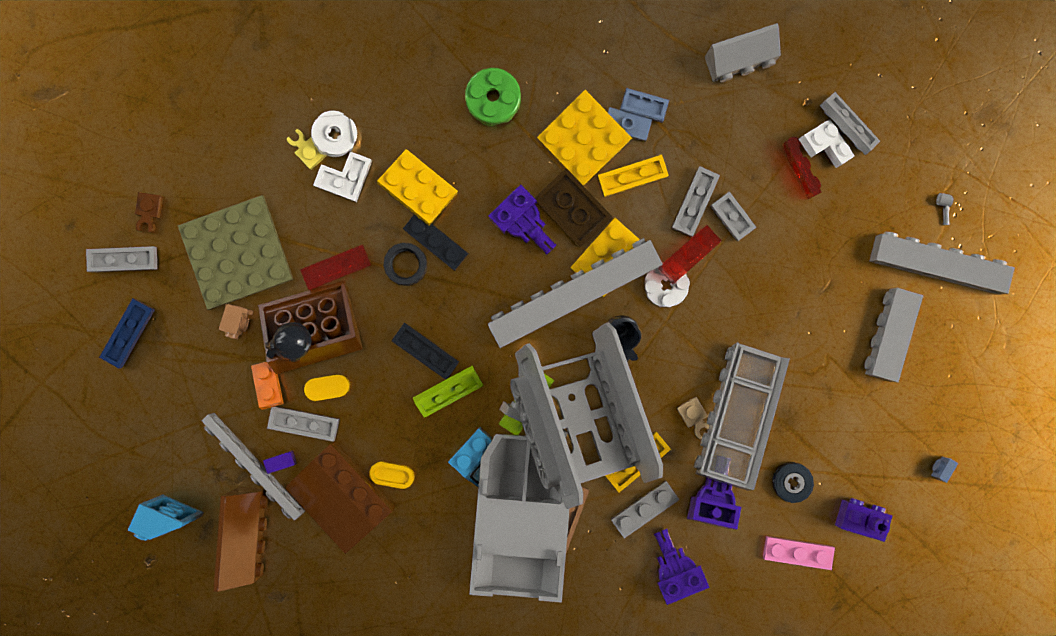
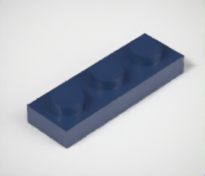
[99,298,155,368]

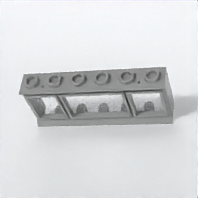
[694,342,790,491]

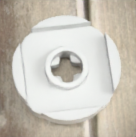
[311,111,357,157]
[644,262,690,307]

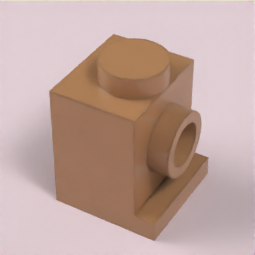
[219,304,254,339]

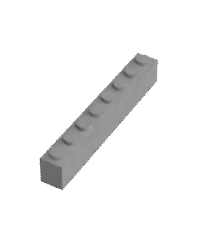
[488,238,663,348]

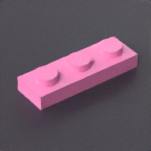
[763,536,835,570]

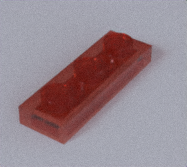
[658,225,722,285]
[300,244,372,290]

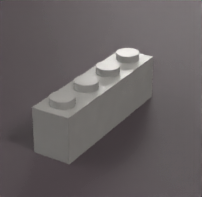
[865,288,923,382]

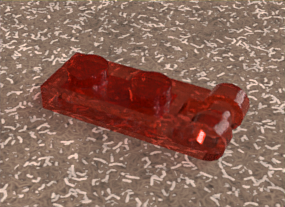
[782,136,822,199]

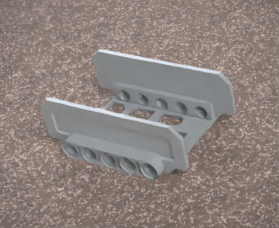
[510,322,663,509]

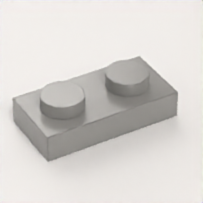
[710,192,756,241]

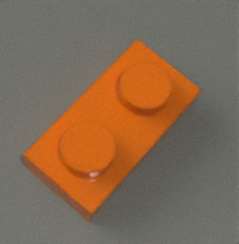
[251,361,284,410]

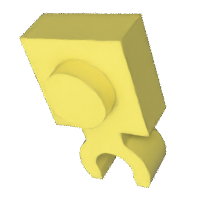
[287,129,327,170]

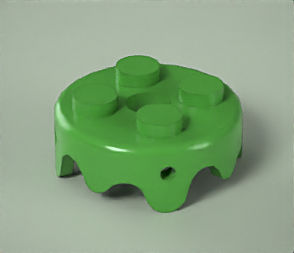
[465,68,521,127]

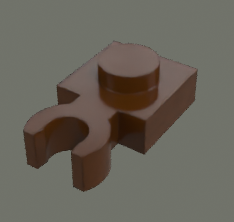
[135,192,163,233]

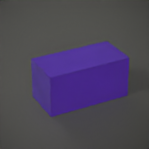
[263,451,297,474]

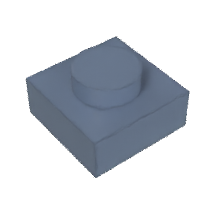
[931,456,958,483]

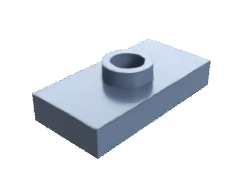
[620,88,669,123]
[608,107,652,142]

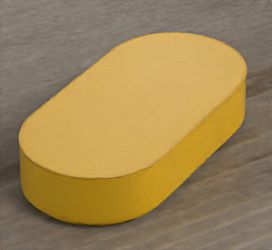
[304,375,350,401]
[369,461,415,489]

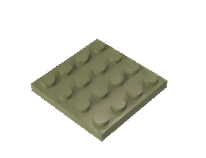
[178,195,294,310]

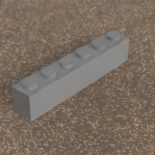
[869,232,1015,295]

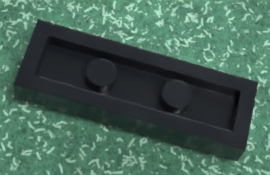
[403,214,469,271]
[392,323,460,380]

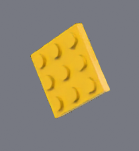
[537,90,632,186]

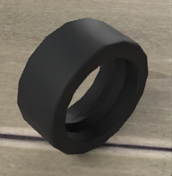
[383,243,427,286]

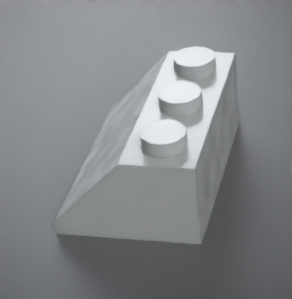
[705,23,781,82]

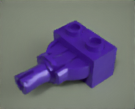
[488,185,557,255]
[687,456,741,530]
[835,498,892,542]
[654,529,710,605]

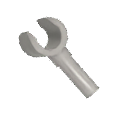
[936,193,953,225]

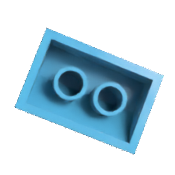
[128,495,204,541]

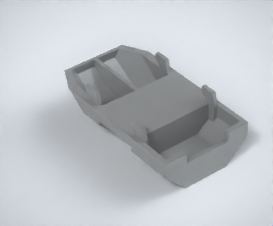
[469,434,570,602]

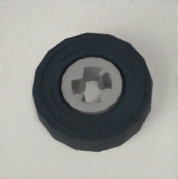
[772,462,814,503]

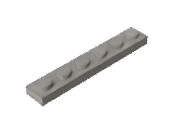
[201,413,305,520]

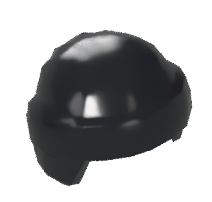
[607,315,642,362]
[265,322,312,362]

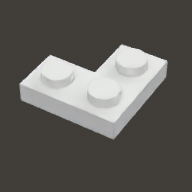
[799,119,854,168]
[313,152,372,202]

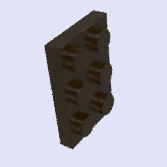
[535,168,612,248]

